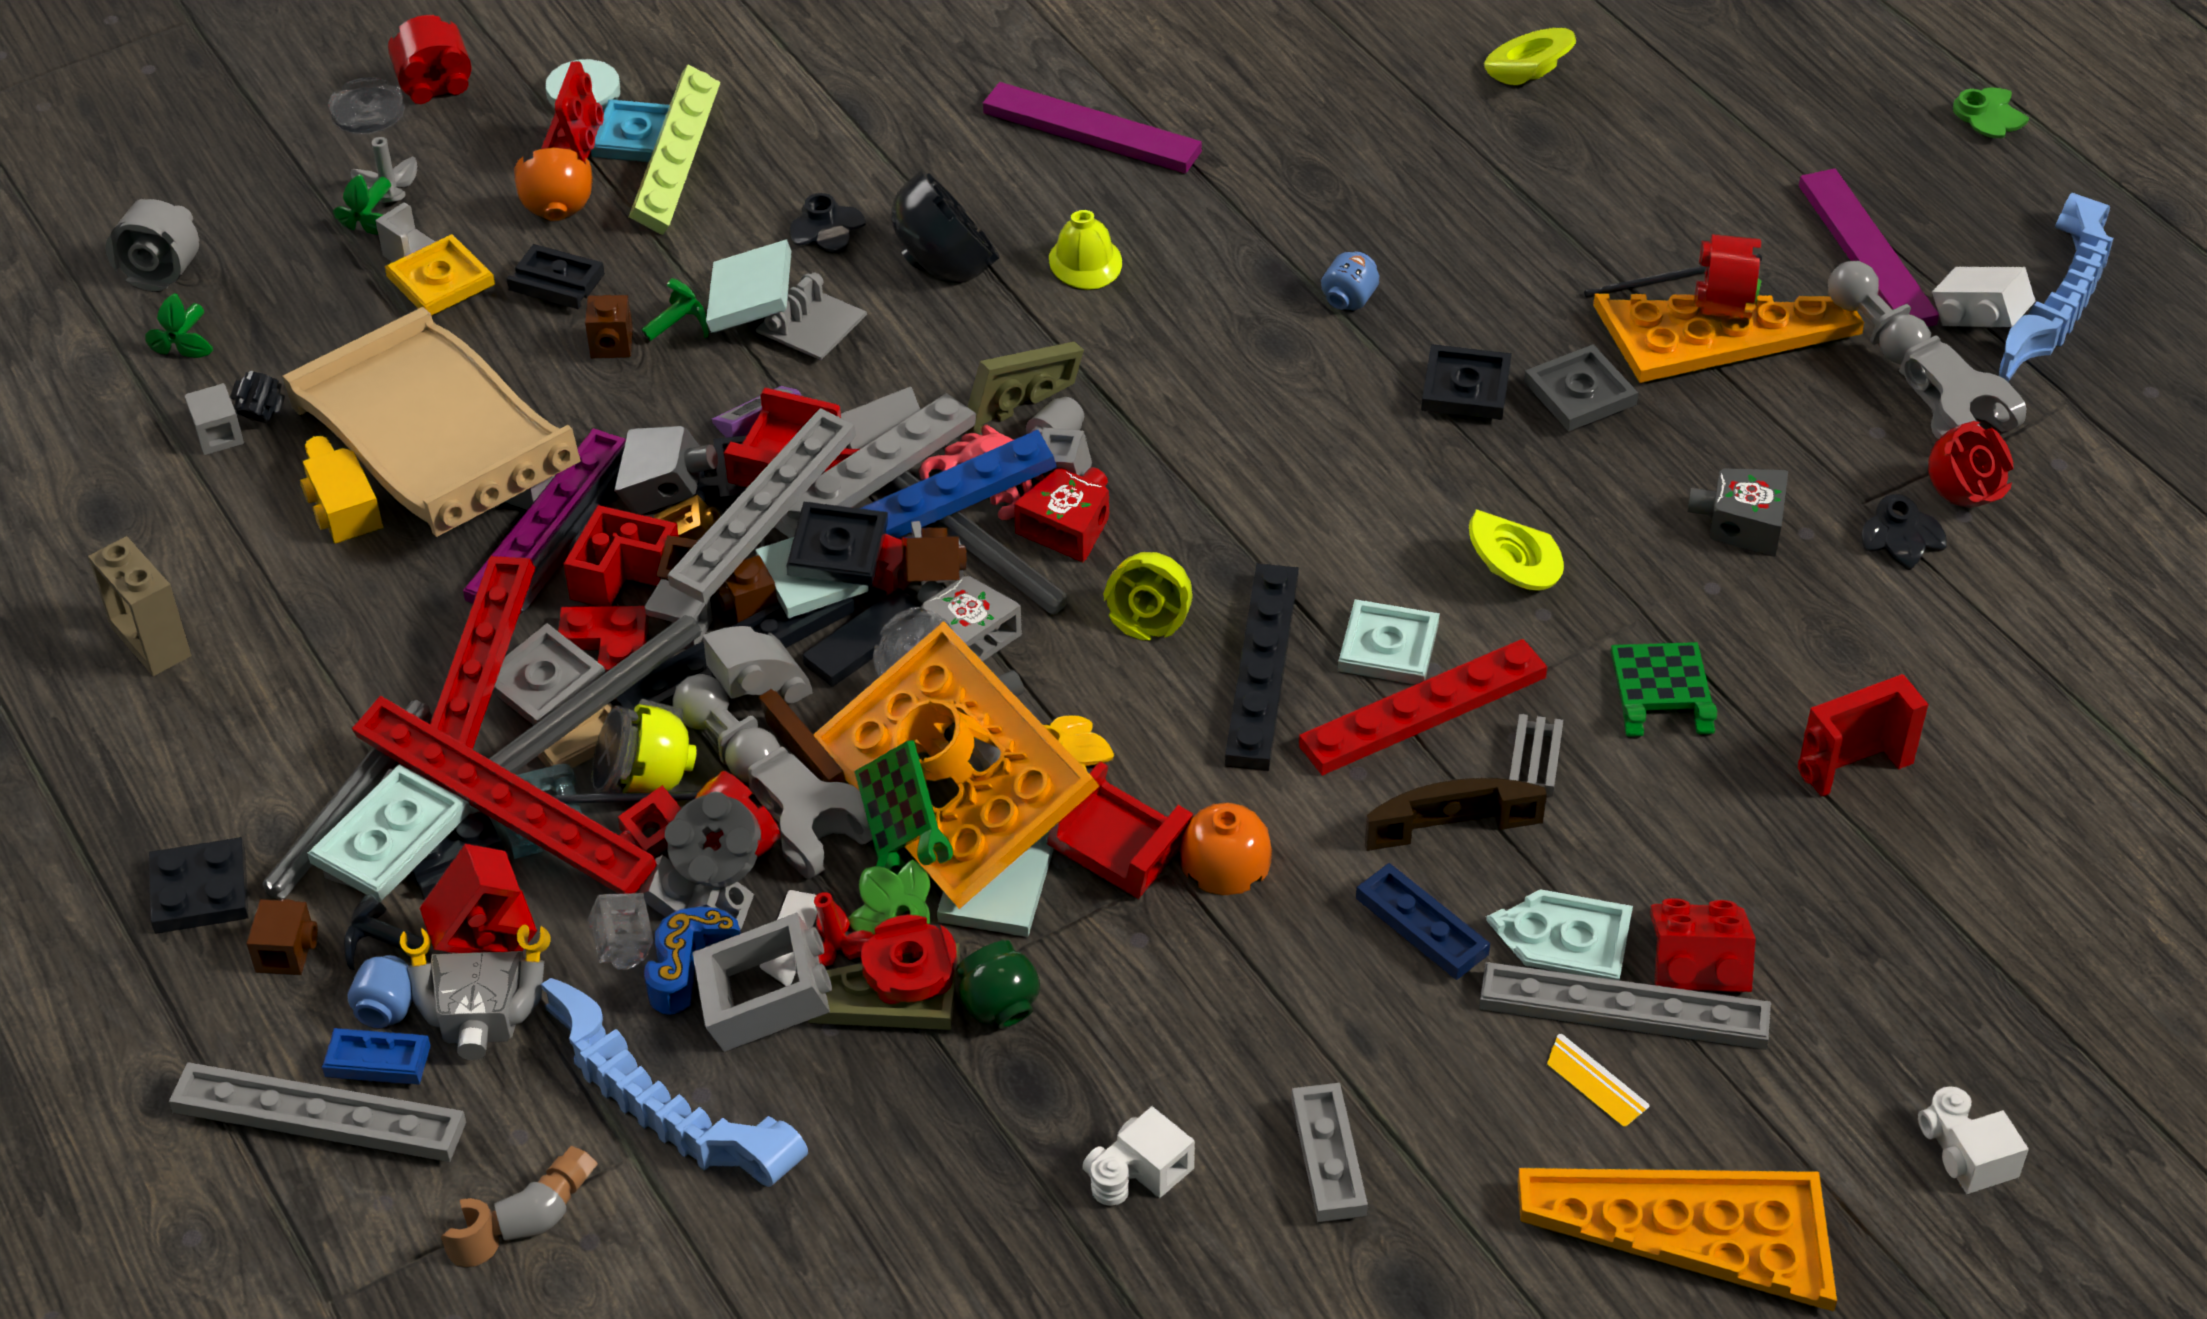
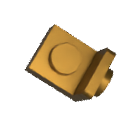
[654,495,721,540]

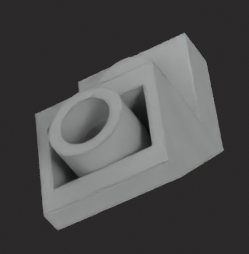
[638,855,754,930]

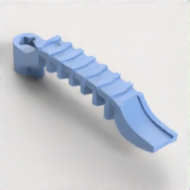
[1999,193,2113,382]
[541,978,808,1187]

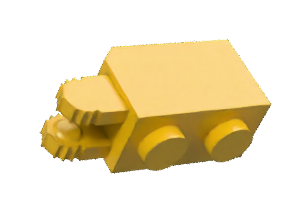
[300,436,383,544]

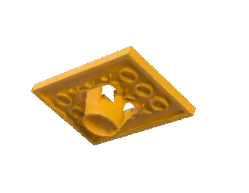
[813,621,1099,909]

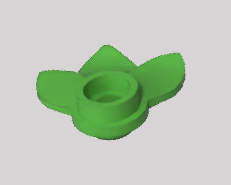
[1953,88,2029,138]
[848,860,930,935]

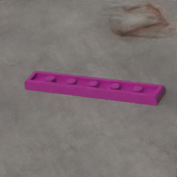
[983,82,1202,173]
[1799,168,1939,327]
[463,428,626,603]

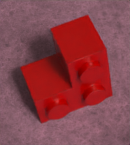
[564,505,679,606]
[419,844,537,953]

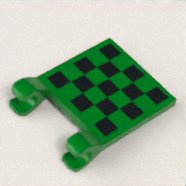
[1610,642,1717,737]
[854,740,953,875]

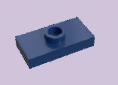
[322,1028,431,1085]

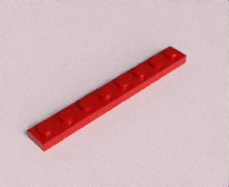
[352,695,658,900]

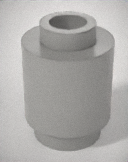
[1026,397,1084,435]

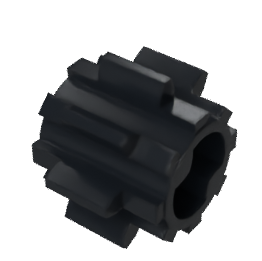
[230,371,285,423]

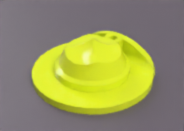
[1484,28,1576,85]
[1469,509,1564,590]

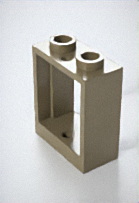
[88,536,192,676]

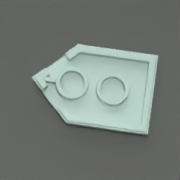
[1486,889,1633,980]

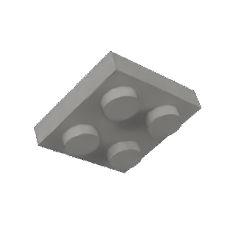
[492,623,606,725]

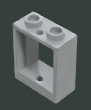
[692,913,832,1052]

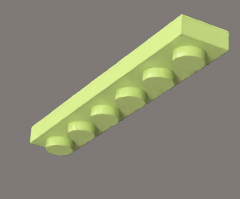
[629,64,720,235]

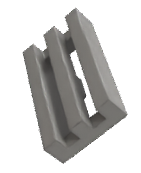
[1509,714,1564,797]

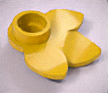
[1043,716,1114,771]

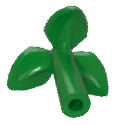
[333,174,391,235]
[641,278,709,341]
[145,293,213,358]

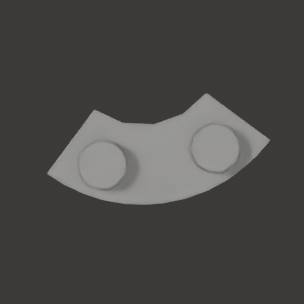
[703,626,813,705]

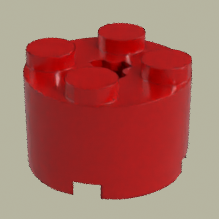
[388,15,472,104]
[1694,234,1761,319]

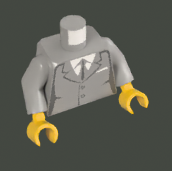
[400,924,551,1060]

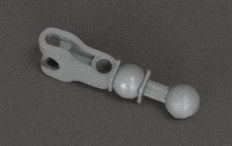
[1828,261,2026,439]
[673,674,873,879]

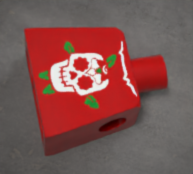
[1014,467,1109,563]

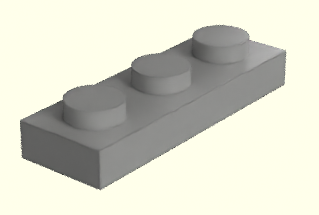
[1291,1083,1368,1222]

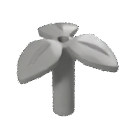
[350,137,417,203]

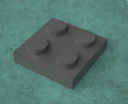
[1524,344,1638,432]

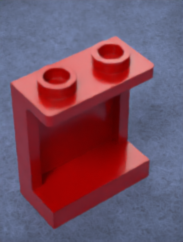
[724,388,841,487]
[1798,674,1928,797]
[1047,761,1194,899]

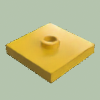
[385,234,495,316]

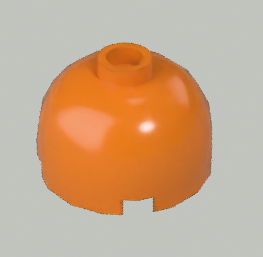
[514,148,592,221]
[1180,802,1272,895]

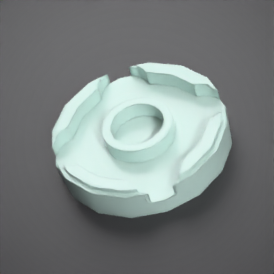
[546,59,620,111]

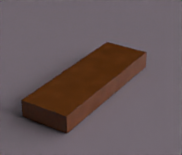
[759,689,847,784]

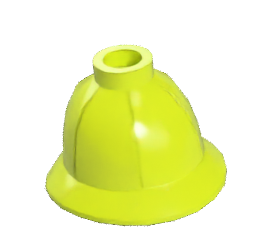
[1049,210,1122,290]

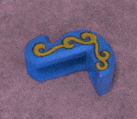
[644,906,741,1014]

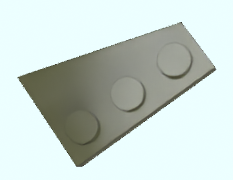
[965,342,1084,434]
[808,943,960,1030]

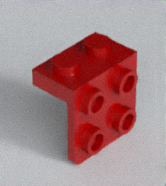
[541,61,604,163]
[1650,898,1756,992]

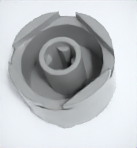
[106,199,199,291]

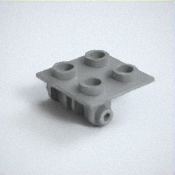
[756,272,867,360]

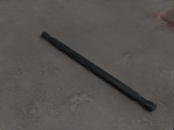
[1584,254,1762,298]
[552,791,750,804]

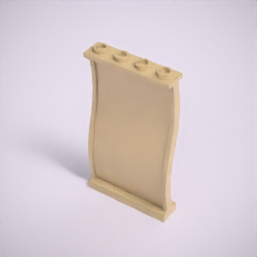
[282,307,581,537]

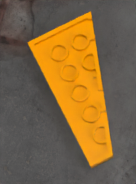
[1593,294,1864,383]
[1517,1168,1837,1312]

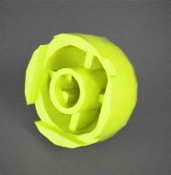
[1103,552,1192,640]
[620,704,696,793]

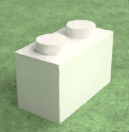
[1932,267,2035,327]

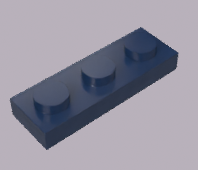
[1356,863,1490,980]

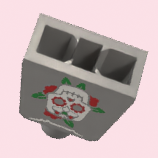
[918,576,1022,661]

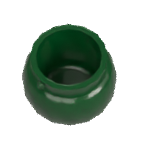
[956,940,1040,1029]

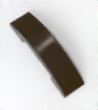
[1365,778,1547,851]

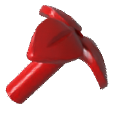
[814,892,874,967]

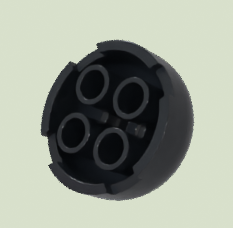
[891,169,1000,283]

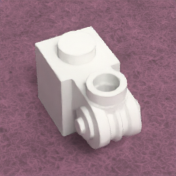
[1918,1086,2028,1194]
[1082,1106,1195,1206]

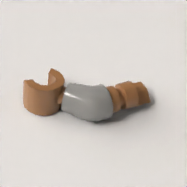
[441,1146,598,1267]

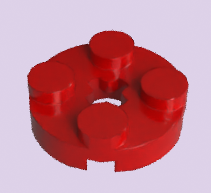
[861,915,957,1004]

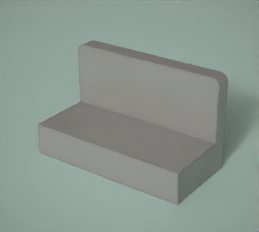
[841,387,920,449]

